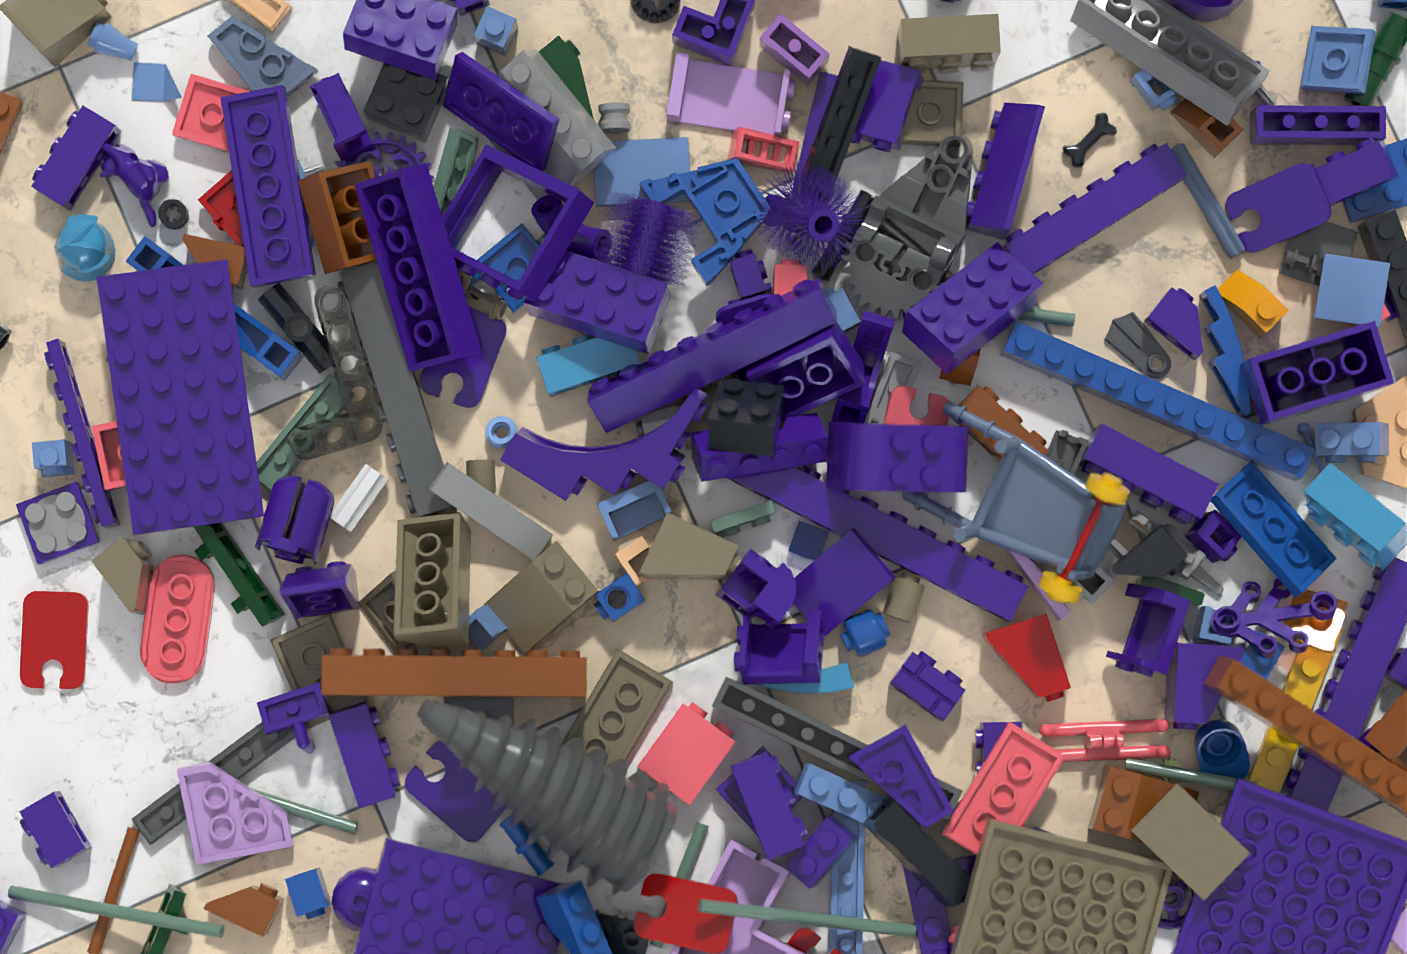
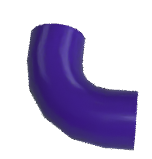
[531,195,612,260]

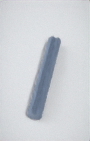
[1171,143,1245,259]

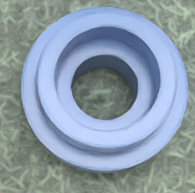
[485,416,518,449]

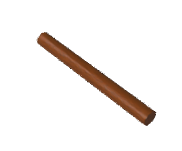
[87,827,140,954]

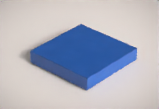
[477,223,540,314]

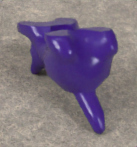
[99,143,169,228]

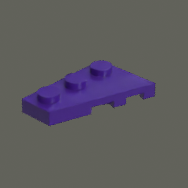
[848,725,954,828]

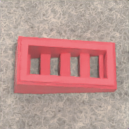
[727,127,799,173]

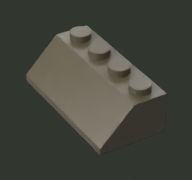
[393,512,471,649]

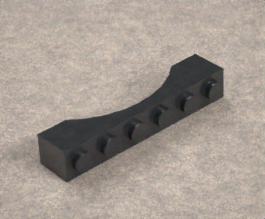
[1357,210,1407,347]

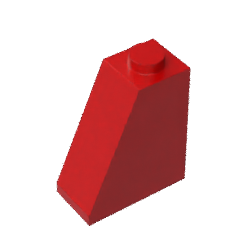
[982,613,1071,702]

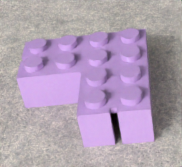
[670,839,805,954]

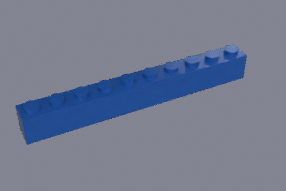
[1000,321,1315,481]

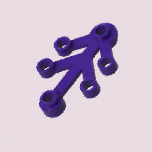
[1210,578,1337,658]

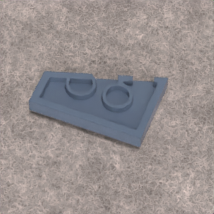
[208,16,318,97]

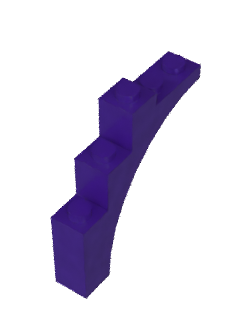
[500,388,707,501]

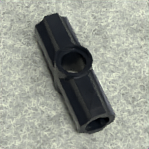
[257,283,341,374]

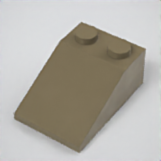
[484,541,599,654]

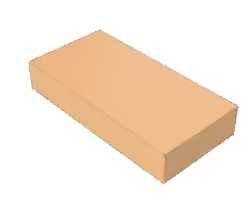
[228,0,292,33]

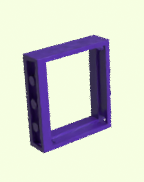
[442,144,595,303]

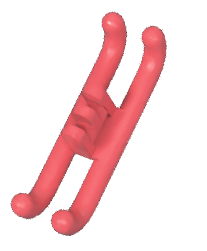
[1039,719,1171,762]

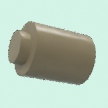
[882,572,925,624]

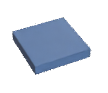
[1300,26,1376,94]
[1314,254,1390,328]

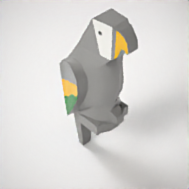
[1127,510,1224,595]

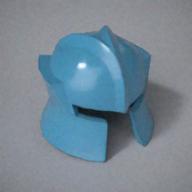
[54,214,115,282]

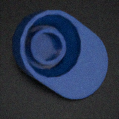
[1195,719,1250,779]

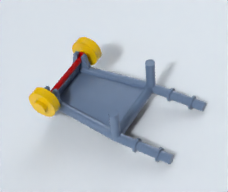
[903,401,1130,604]

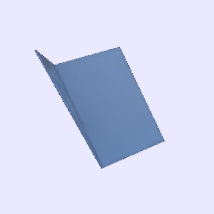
[132,62,182,101]

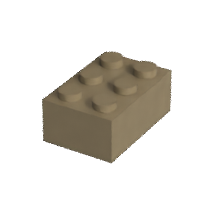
[897,14,1001,74]

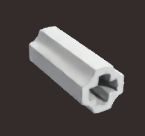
[330,464,389,532]

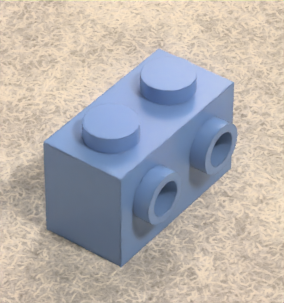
[1315,422,1389,463]

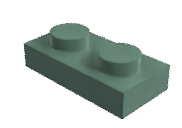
[710,500,776,538]

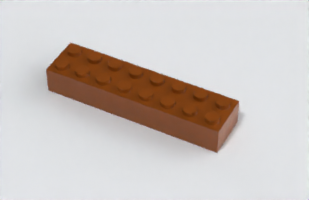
[321,649,587,697]

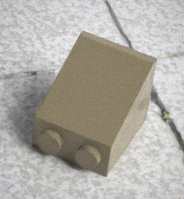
[0,0,111,67]
[639,512,741,579]

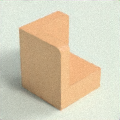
[615,536,650,587]

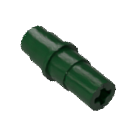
[1343,12,1407,106]

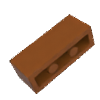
[951,385,1049,463]

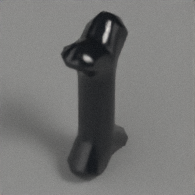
[1062,113,1117,168]

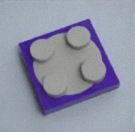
[16,481,100,565]

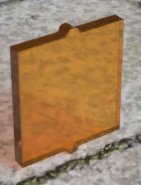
[1284,589,1349,653]

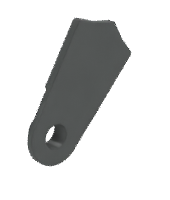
[1104,312,1171,379]

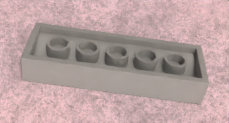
[1070,0,1270,126]

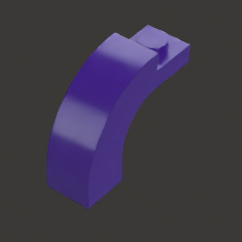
[831,311,895,423]

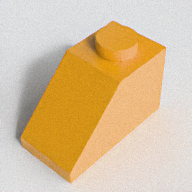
[1218,269,1289,337]

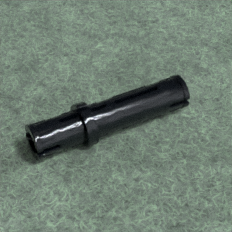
[811,190,874,282]

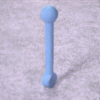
[1298,422,1325,473]

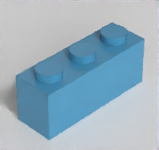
[536,335,640,397]

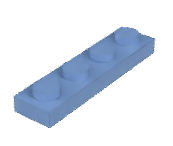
[794,763,920,825]

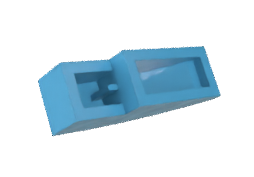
[756,663,854,694]

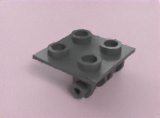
[1278,222,1358,286]

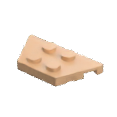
[1352,374,1407,489]

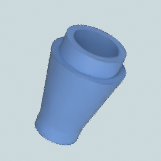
[88,22,138,61]

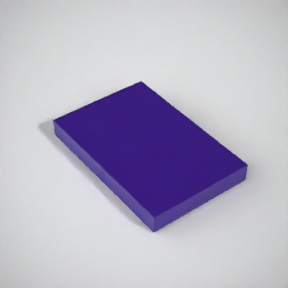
[793,528,896,636]

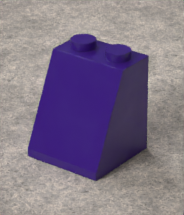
[1164,643,1244,730]

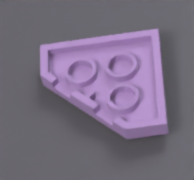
[177,762,294,865]

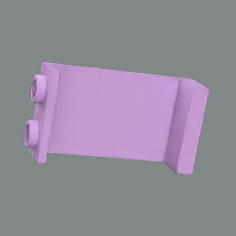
[666,52,796,137]

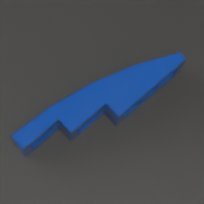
[1199,285,1251,417]

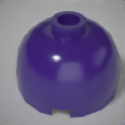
[331,867,377,932]

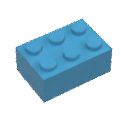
[1304,463,1407,570]

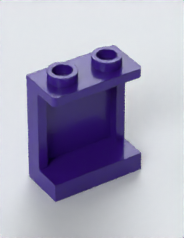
[851,60,924,152]
[1106,583,1191,677]
[734,611,825,684]

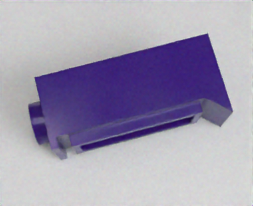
[309,73,374,162]

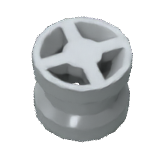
[598,102,631,134]

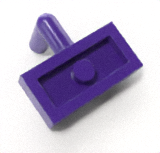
[257,682,330,754]

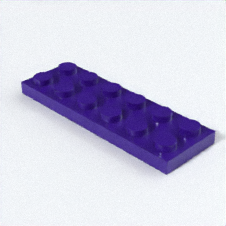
[220,85,316,288]

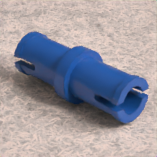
[499,815,555,876]

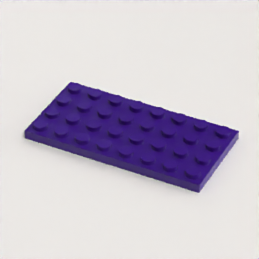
[97,260,264,535]

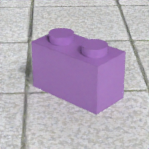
[759,13,830,86]

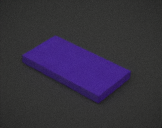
[443,52,560,171]

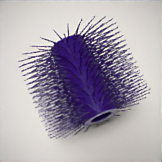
[752,161,868,272]
[593,192,703,286]

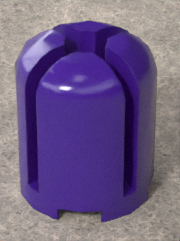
[255,475,335,565]

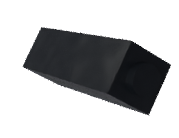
[862,800,971,907]

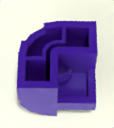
[715,549,796,629]

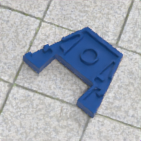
[639,158,772,287]

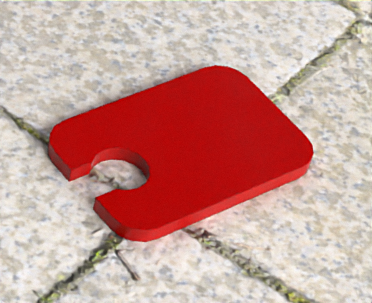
[20,591,89,689]
[634,873,738,954]

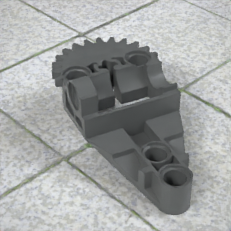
[840,135,973,320]

